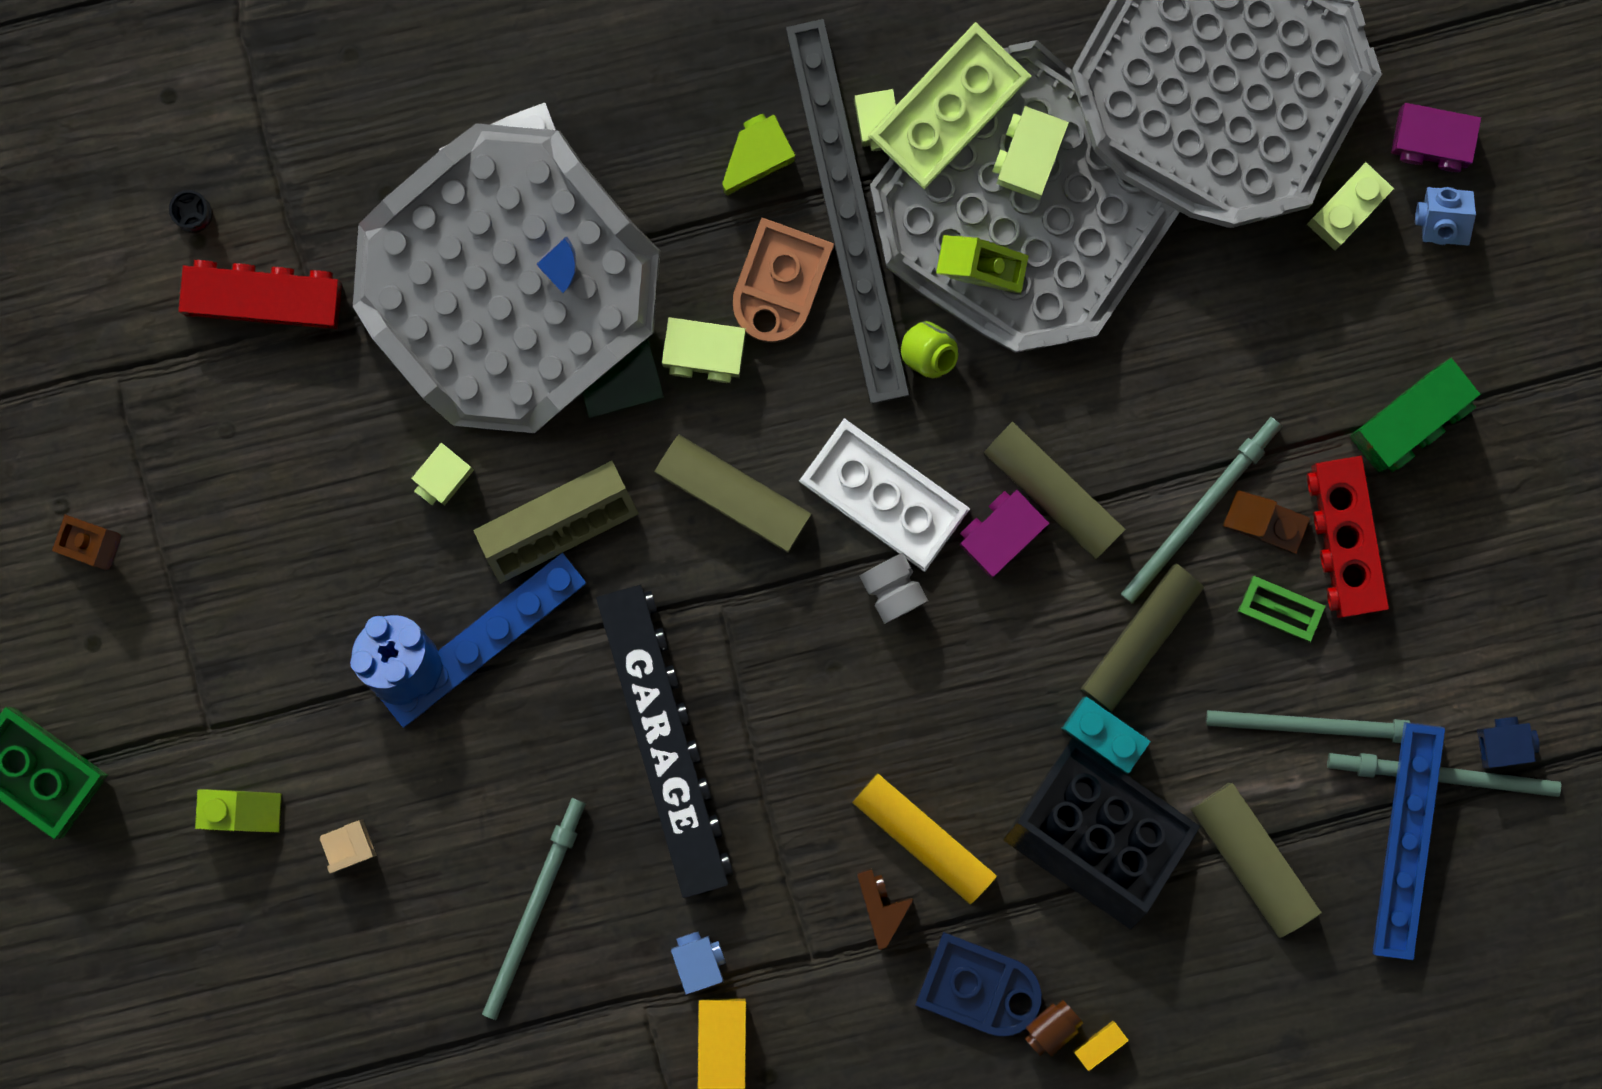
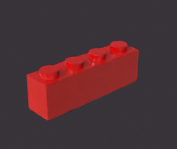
[178,260,342,329]

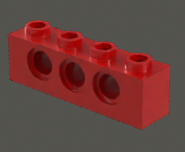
[1307,455,1389,618]

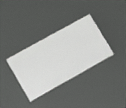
[799,418,970,572]

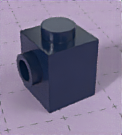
[1477,716,1540,768]

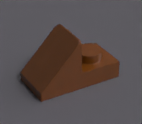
[1223,490,1310,555]
[52,515,121,570]
[857,869,913,949]

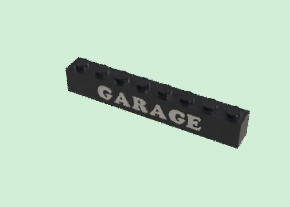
[596,584,734,898]

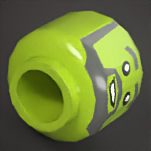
[901,321,958,379]

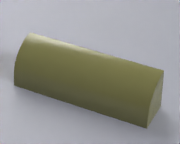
[984,422,1125,560]
[654,434,812,553]
[473,461,639,584]
[1080,564,1204,713]
[1191,783,1322,938]

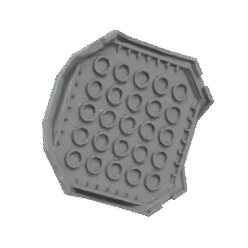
[1070,0,1382,228]
[870,40,1180,353]
[353,123,660,433]

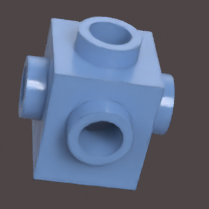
[1415,187,1476,246]

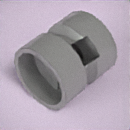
[859,553,928,624]

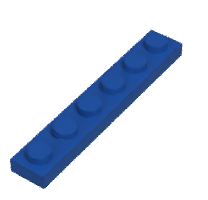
[381,553,587,728]
[1372,722,1445,960]

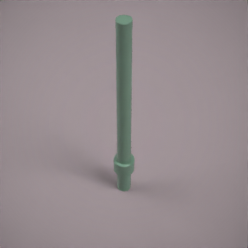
[1121,417,1282,604]
[1206,710,1441,743]
[1327,753,1561,797]
[482,798,586,1020]

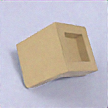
[320,820,377,874]

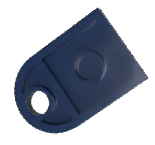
[915,932,1041,1036]

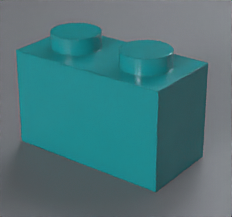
[1061,696,1151,774]

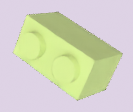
[992,106,1069,200]
[1307,162,1394,250]
[662,317,746,383]

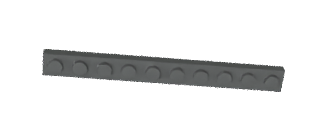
[786,19,909,404]

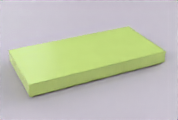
[868,22,1031,190]

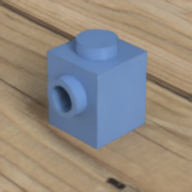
[671,931,726,994]

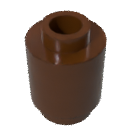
[1025,1000,1083,1057]

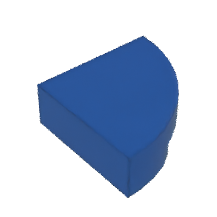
[536,237,576,293]

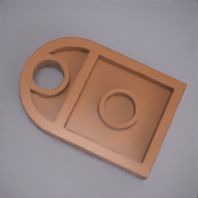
[733,217,834,343]

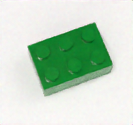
[1349,358,1480,473]
[0,707,108,840]

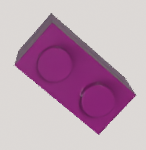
[1391,103,1481,172]
[959,490,1049,579]

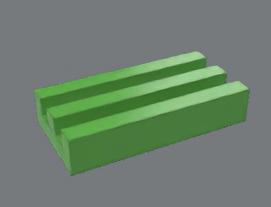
[1237,576,1325,642]

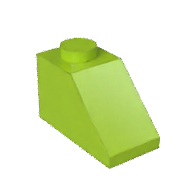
[722,114,795,196]
[936,235,1029,293]
[195,789,282,832]

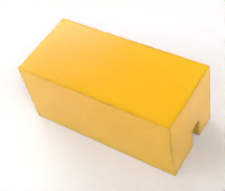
[1073,1021,1129,1071]

